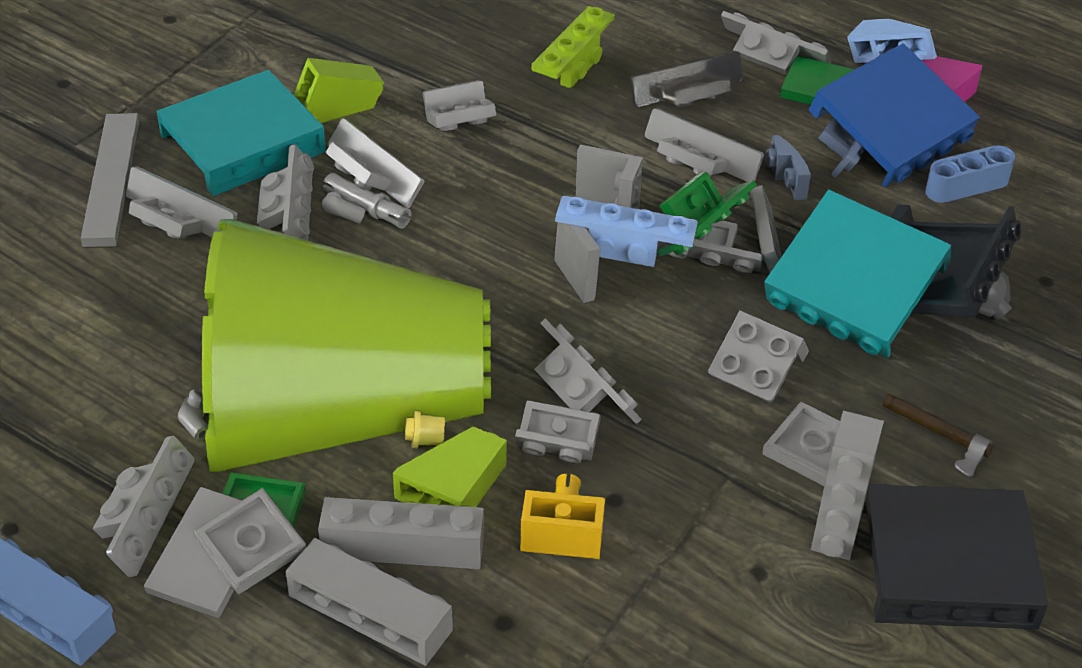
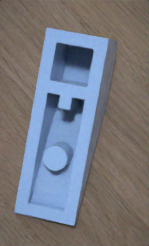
[847,19,937,63]

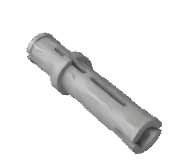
[323,173,412,229]

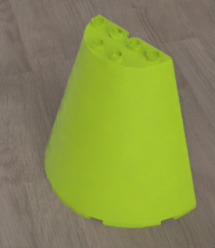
[202,219,491,472]

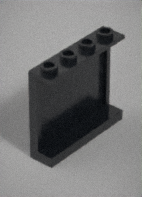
[890,205,1022,317]
[862,484,1048,630]

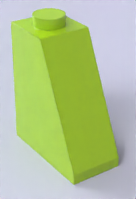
[294,58,384,123]
[393,426,507,507]

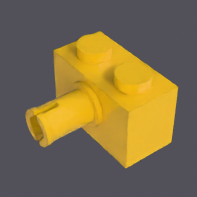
[520,474,605,559]

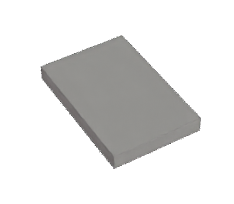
[143,487,242,619]

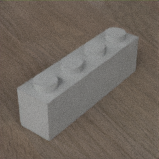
[811,411,884,561]
[318,497,484,569]
[286,538,453,666]

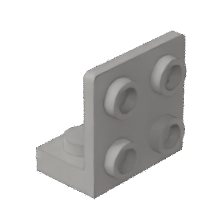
[576,145,643,209]
[708,310,809,403]

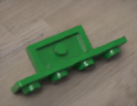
[657,171,757,256]

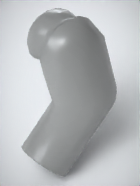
[322,192,366,224]
[178,389,208,441]

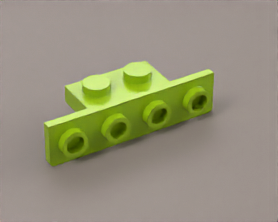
[532,6,615,88]

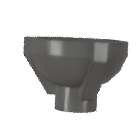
[979,271,1012,321]

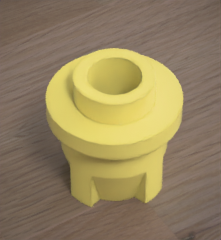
[405,411,445,449]

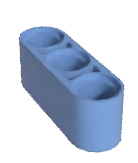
[925,145,1015,203]

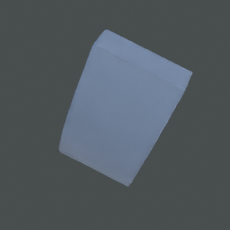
[766,135,811,200]

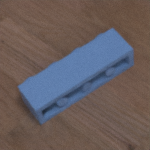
[0,538,116,666]

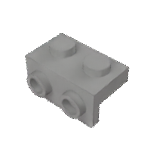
[423,80,496,131]
[515,400,601,463]

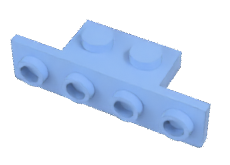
[555,196,698,267]

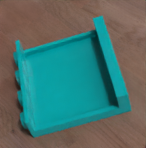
[157,70,326,196]
[764,189,951,359]

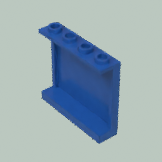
[808,43,980,188]

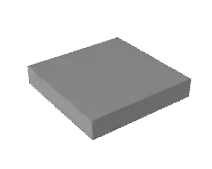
[554,222,600,303]
[762,402,840,486]
[194,488,307,595]

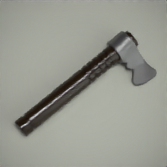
[882,393,994,477]

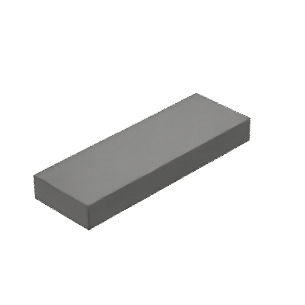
[750,185,782,273]

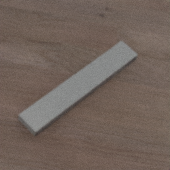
[81,113,139,247]

